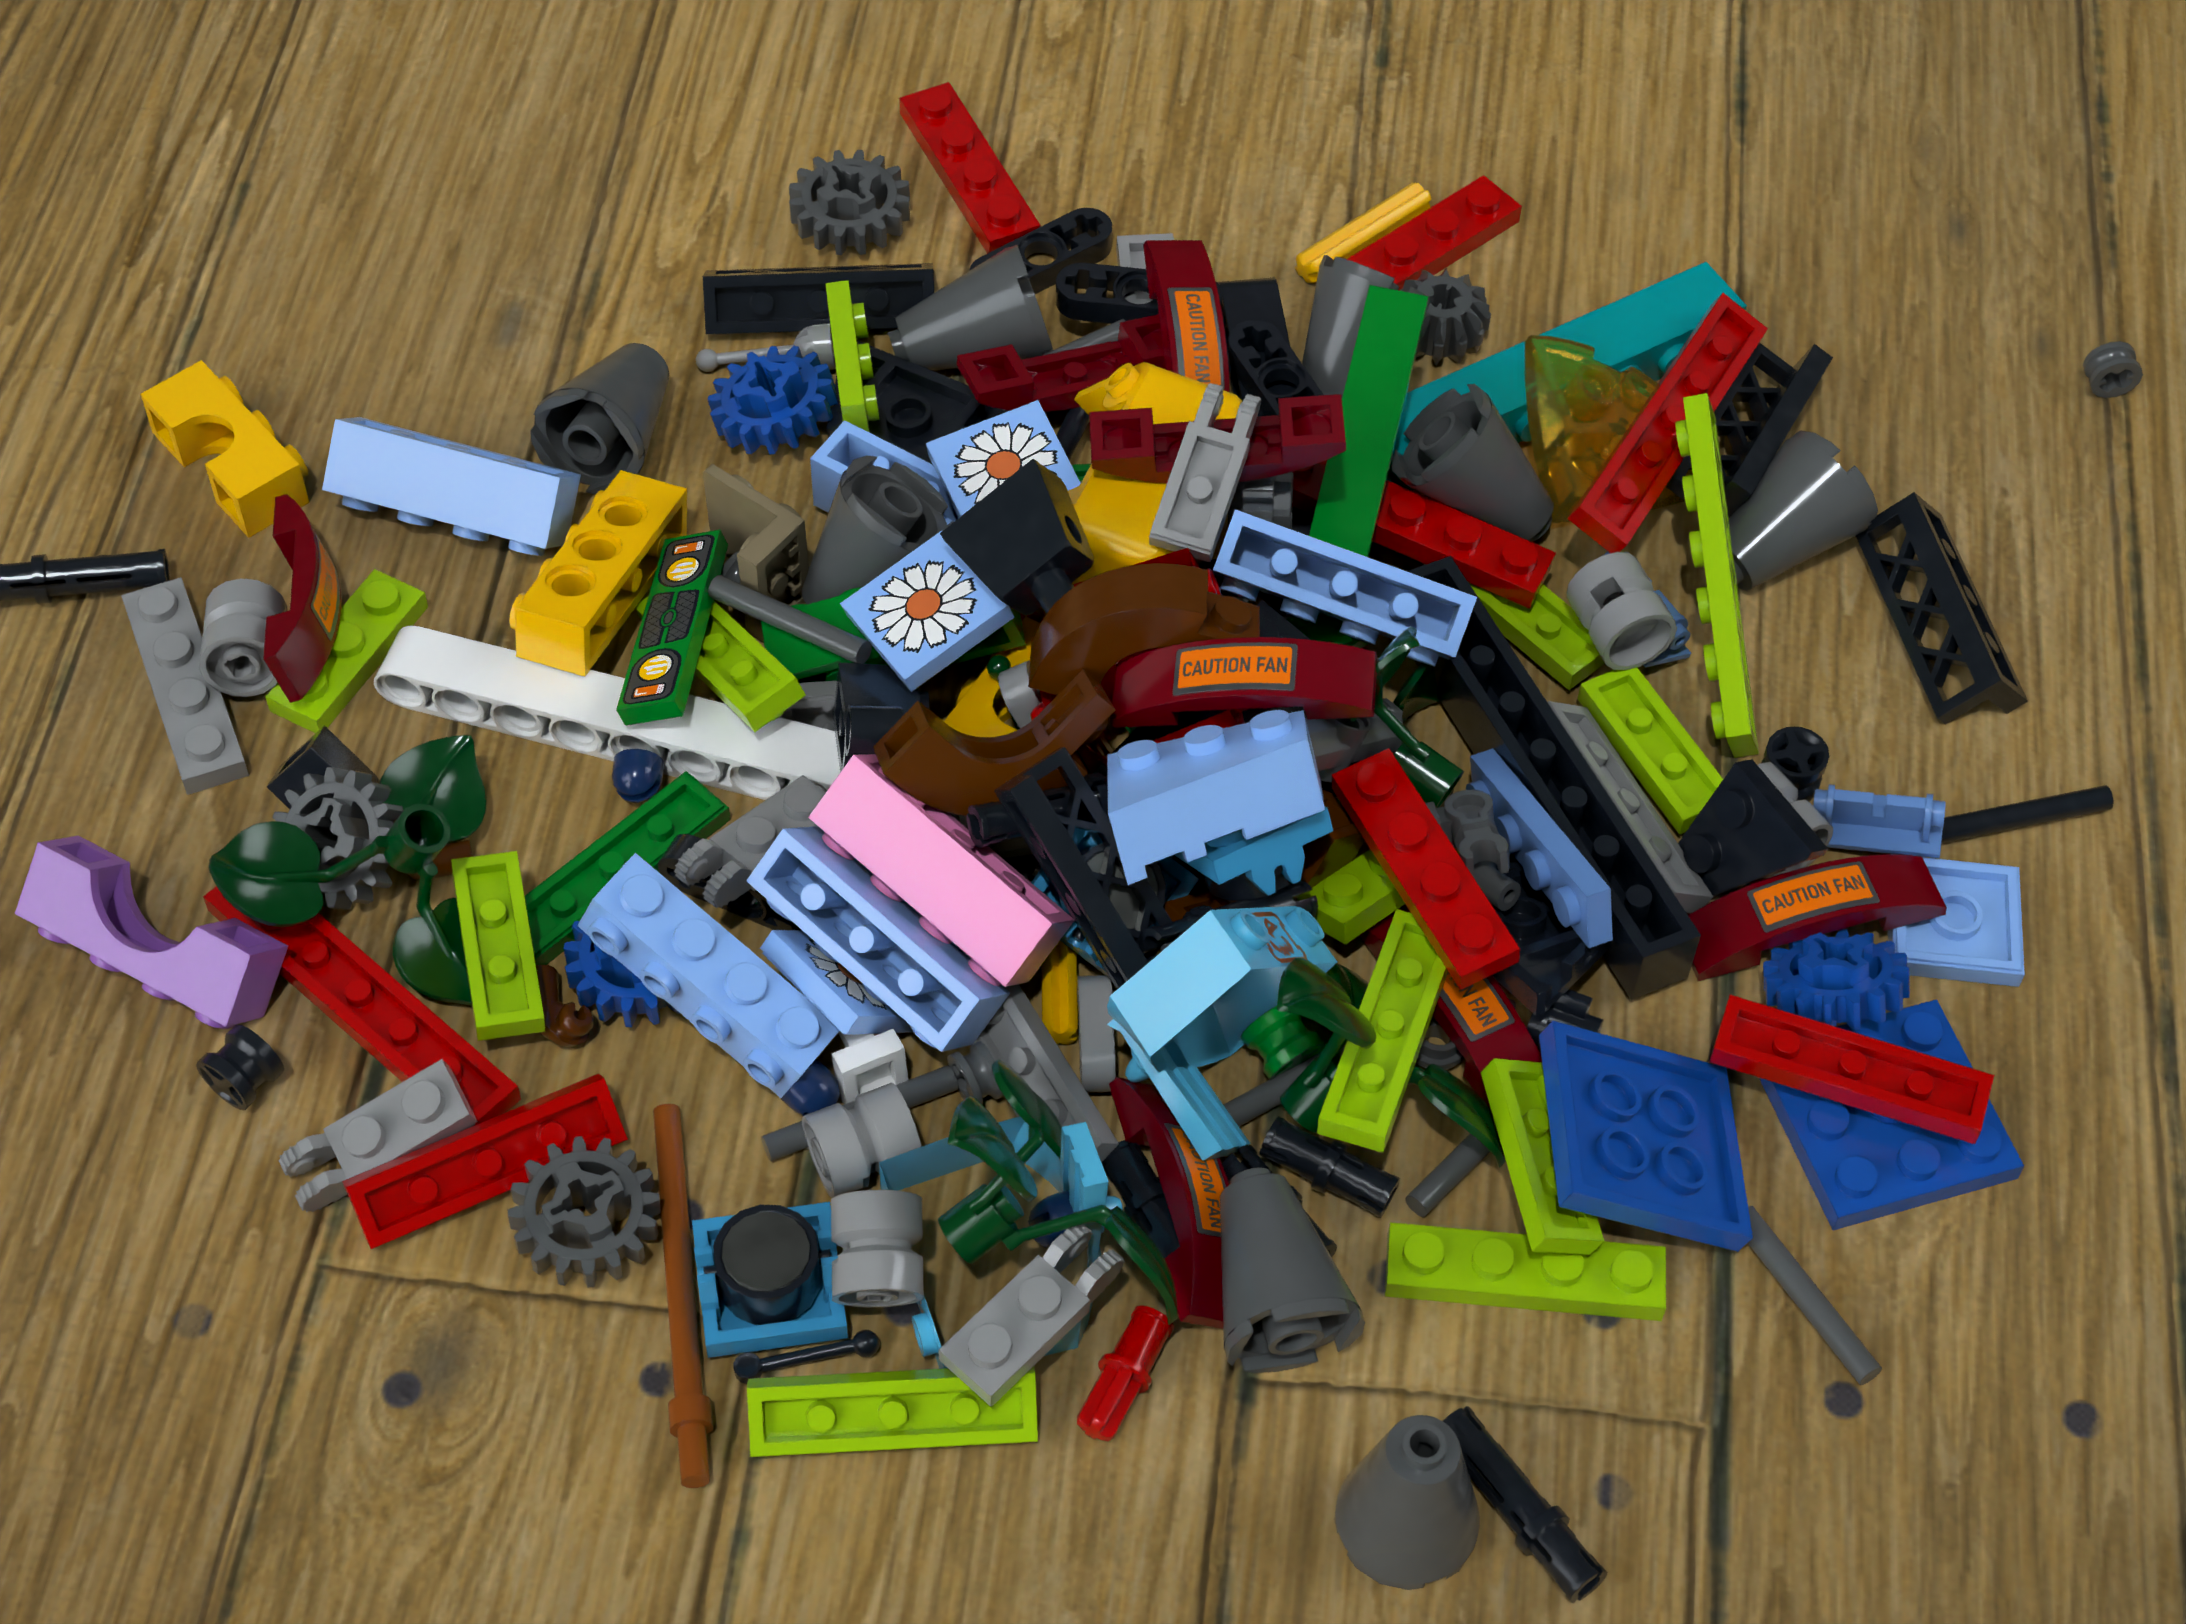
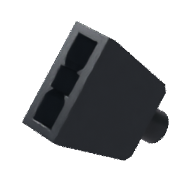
[940,459,1094,616]

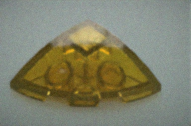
[1525,335,1727,523]

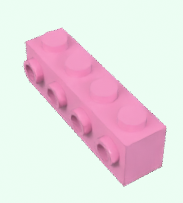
[808,754,1074,987]

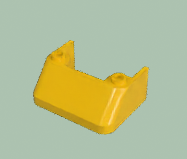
[1036,362,1242,619]

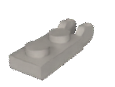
[1149,383,1261,563]
[674,775,826,908]
[278,1059,477,1212]
[939,1224,1125,1407]

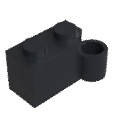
[833,663,929,773]

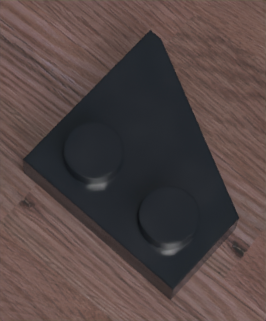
[1678,759,1828,896]

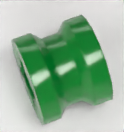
[1240,1006,1325,1081]

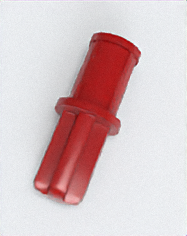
[1077,1305,1174,1442]

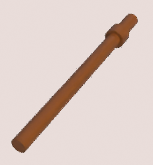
[653,1104,713,1488]

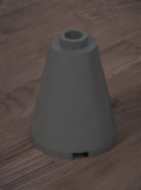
[888,245,1053,371]
[1302,255,1431,397]
[530,343,669,494]
[1392,384,1554,542]
[1729,430,1878,591]
[802,456,954,604]
[1220,1168,1365,1373]
[1334,1415,1480,1590]

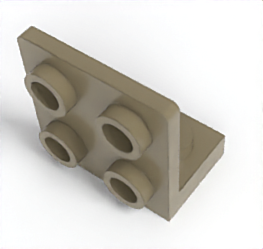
[703,464,809,643]

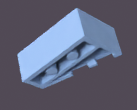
[1107,710,1325,885]

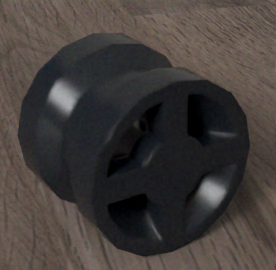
[1762,727,1830,802]
[196,1025,285,1110]

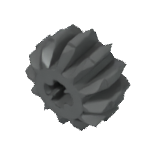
[1400,268,1491,365]

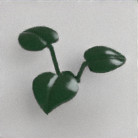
[1348,626,1464,808]
[209,735,486,1006]
[1277,957,1506,1168]
[938,1059,1178,1325]

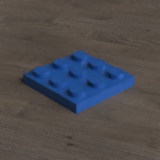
[1759,999,2024,1230]
[1539,1021,1753,1252]

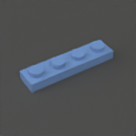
[1466,748,1613,948]

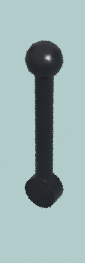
[733,1330,880,1384]

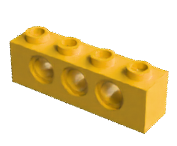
[509,470,687,677]

